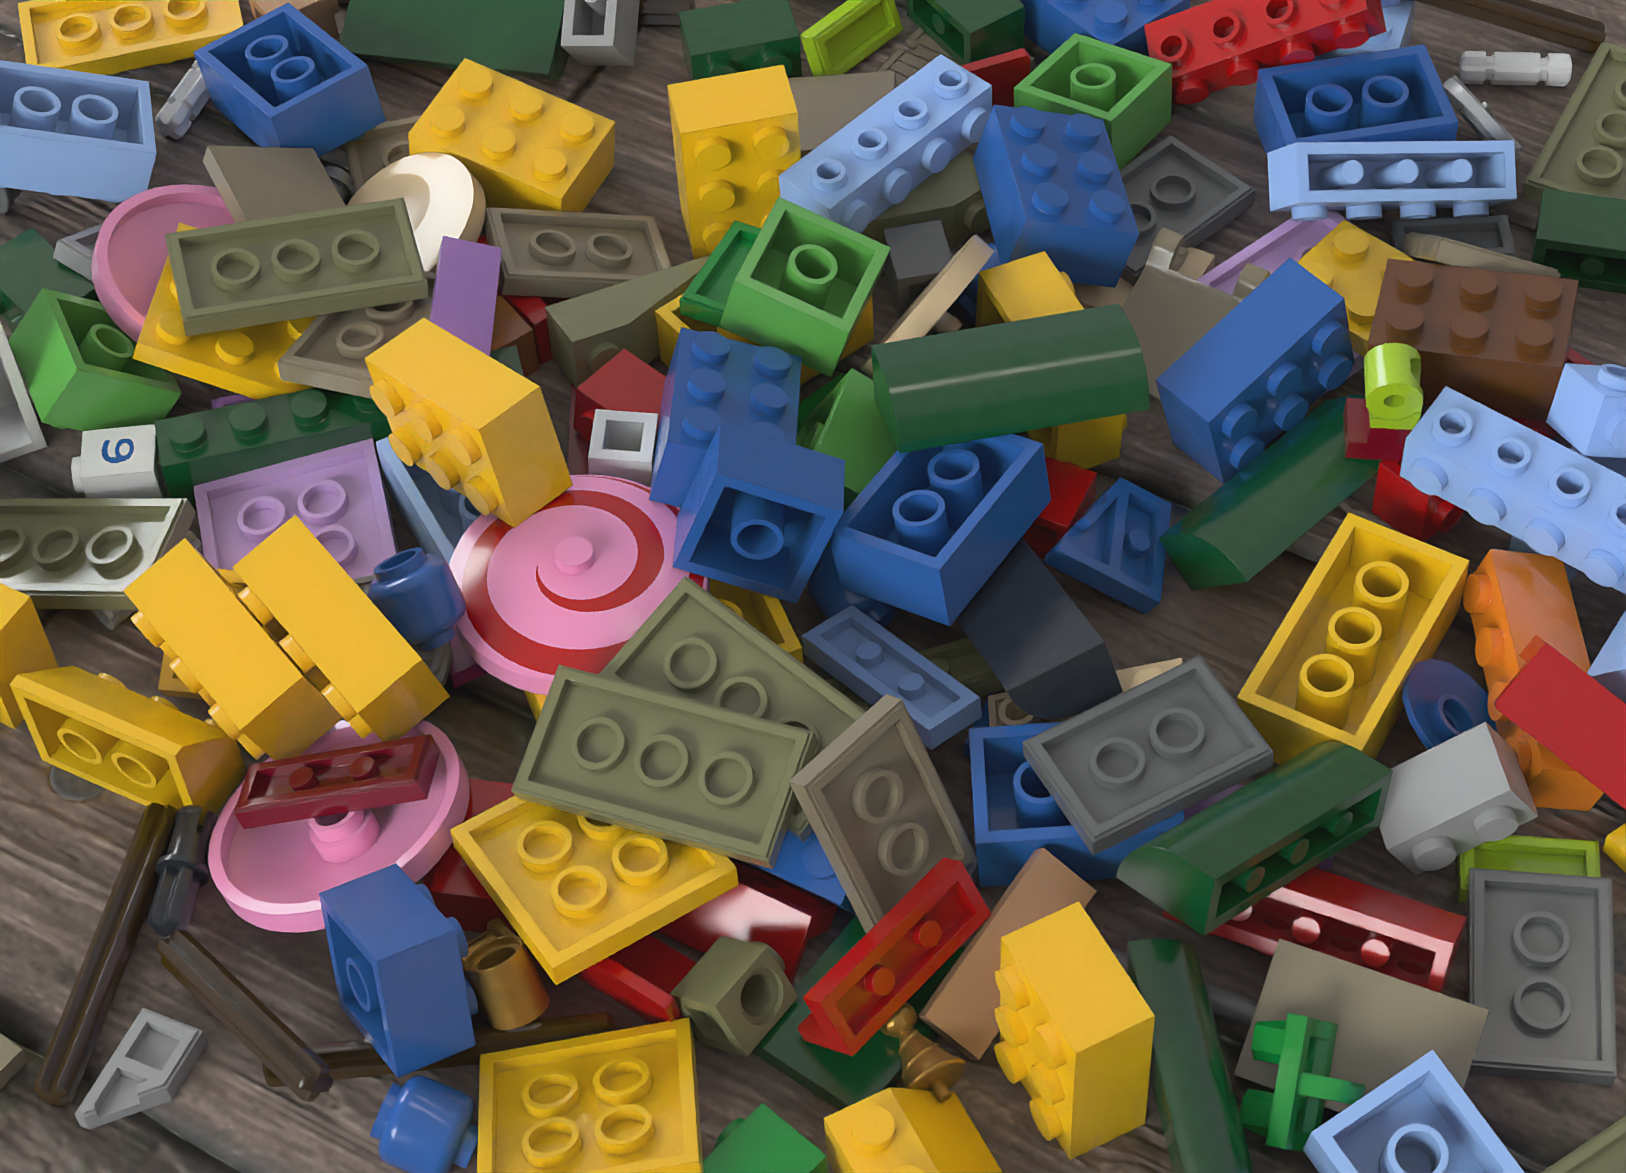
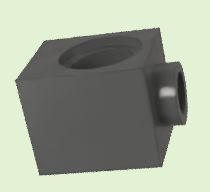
[883,220,956,320]

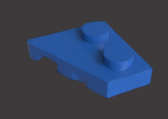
[1044,477,1172,614]

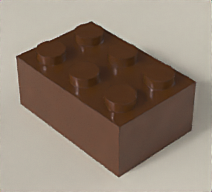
[1367,258,1579,421]

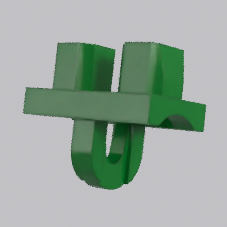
[1240,1013,1366,1152]

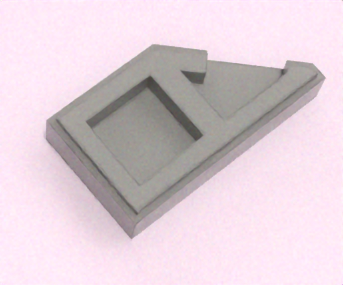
[74,1008,208,1130]

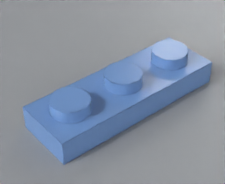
[802,605,982,750]

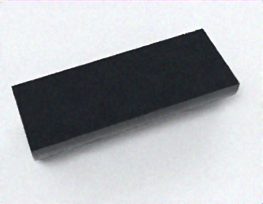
[955,537,1123,719]

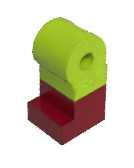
[1343,343,1423,461]

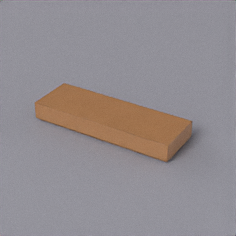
[917,848,1096,1060]

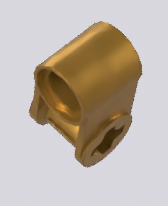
[461,917,550,1030]

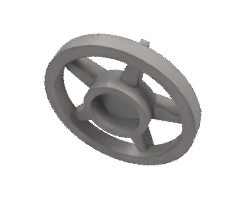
[1442,75,1523,163]

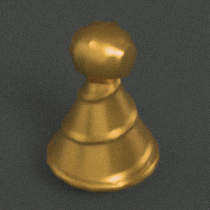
[880,1002,966,1103]

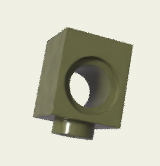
[669,936,799,1057]

